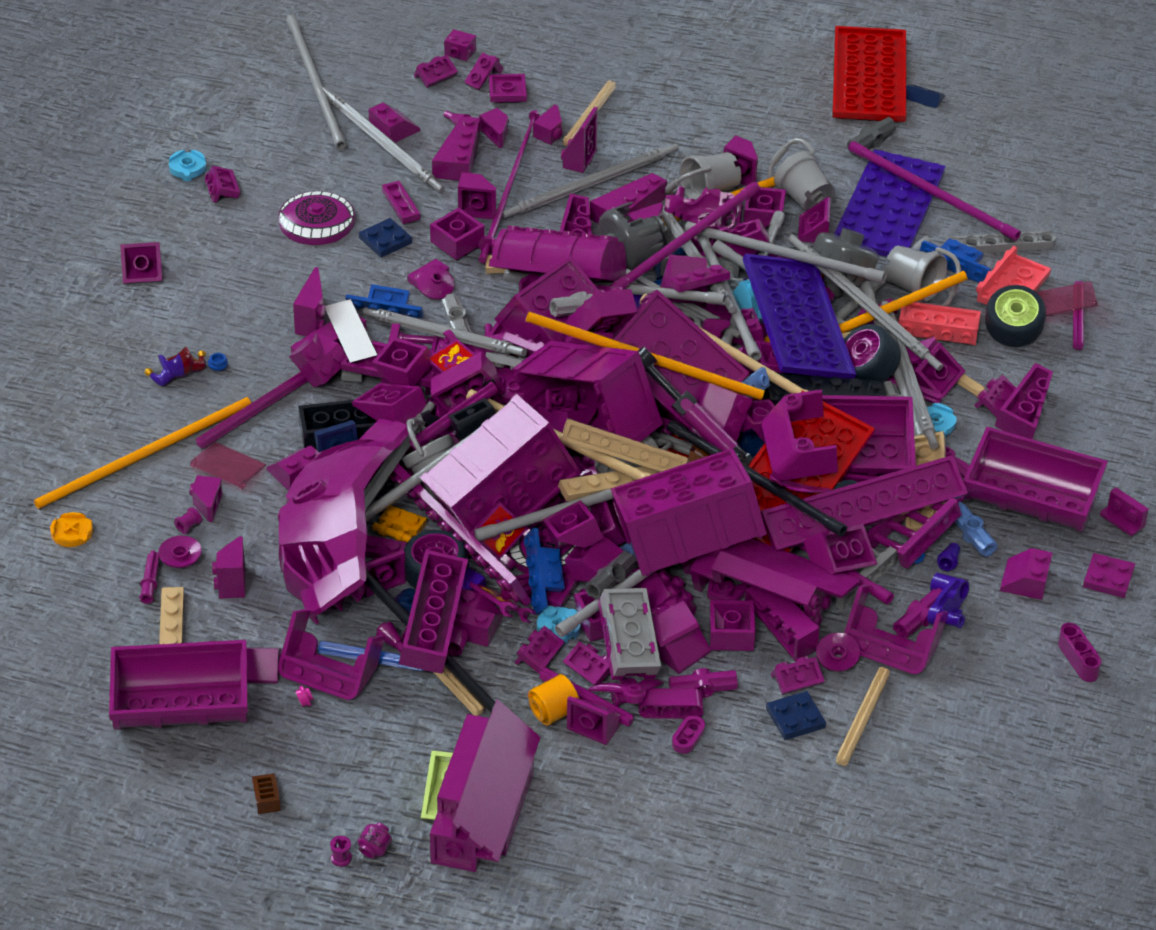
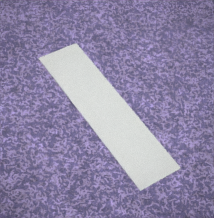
[325,299,377,362]

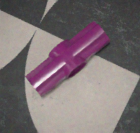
[893,588,943,638]
[668,668,738,698]

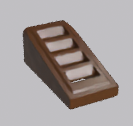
[252,773,281,814]

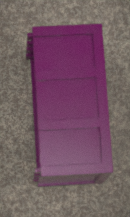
[494,256,618,345]
[612,289,749,429]
[512,341,662,442]
[420,394,581,552]
[610,448,767,576]

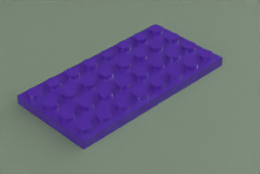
[834,149,946,257]
[742,253,856,378]

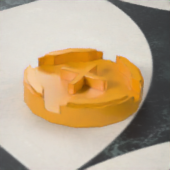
[50,512,93,547]

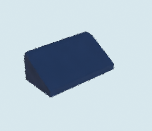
[906,84,945,108]

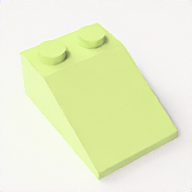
[421,751,453,820]

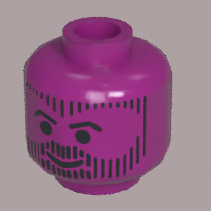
[357,822,392,859]

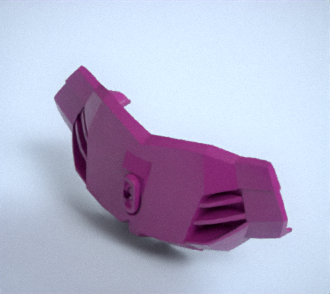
[278,418,409,625]

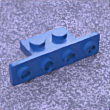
[920,238,991,283]
[345,284,424,318]
[524,528,565,615]

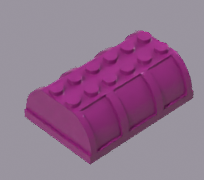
[489,225,626,282]
[822,395,916,477]
[963,427,1108,533]
[109,640,248,730]

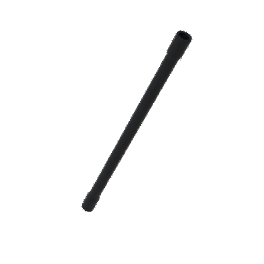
[667,420,847,537]
[364,568,495,714]

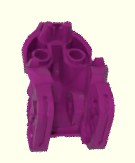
[664,186,743,230]

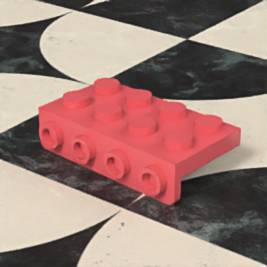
[976,246,1051,305]
[898,302,981,345]

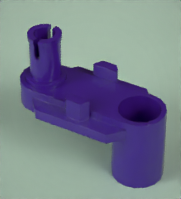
[927,573,969,628]

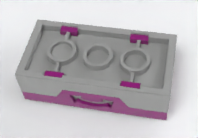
[598,588,661,680]

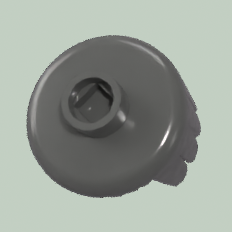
[598,202,665,271]
[812,228,879,297]

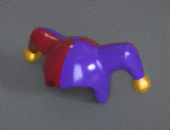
[144,347,206,386]

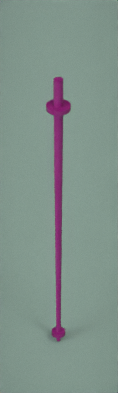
[478,110,540,263]

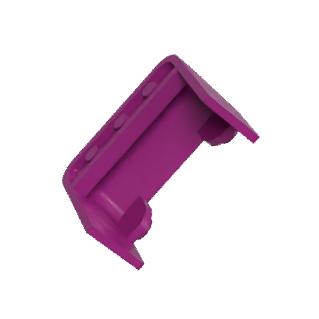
[761,389,838,480]
[844,584,949,674]
[278,609,386,700]

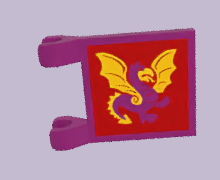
[423,329,475,373]
[470,501,530,569]
[469,582,536,623]

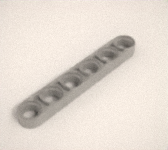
[945,231,1056,253]

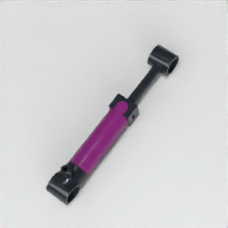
[638,346,754,466]

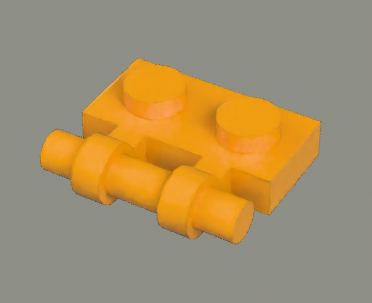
[372,505,427,543]

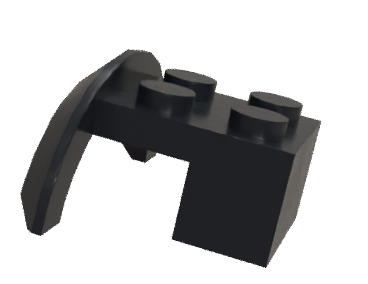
[420,379,496,441]

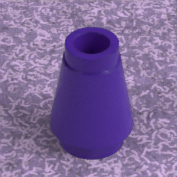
[937,543,960,571]

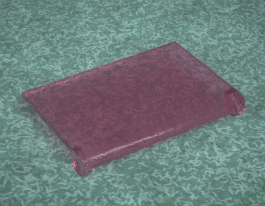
[1037,281,1098,316]
[190,442,266,489]

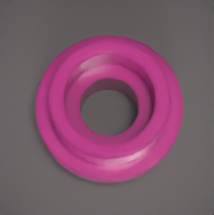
[295,685,314,707]

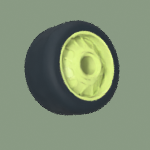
[985,285,1046,347]

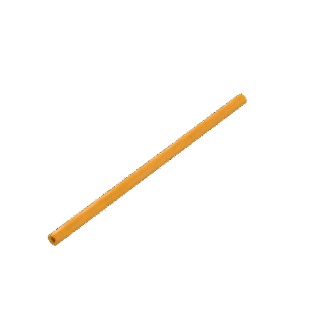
[839,271,967,333]
[526,311,764,400]
[34,397,251,509]

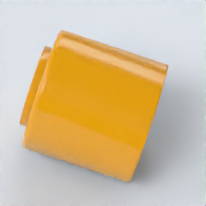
[528,674,579,726]

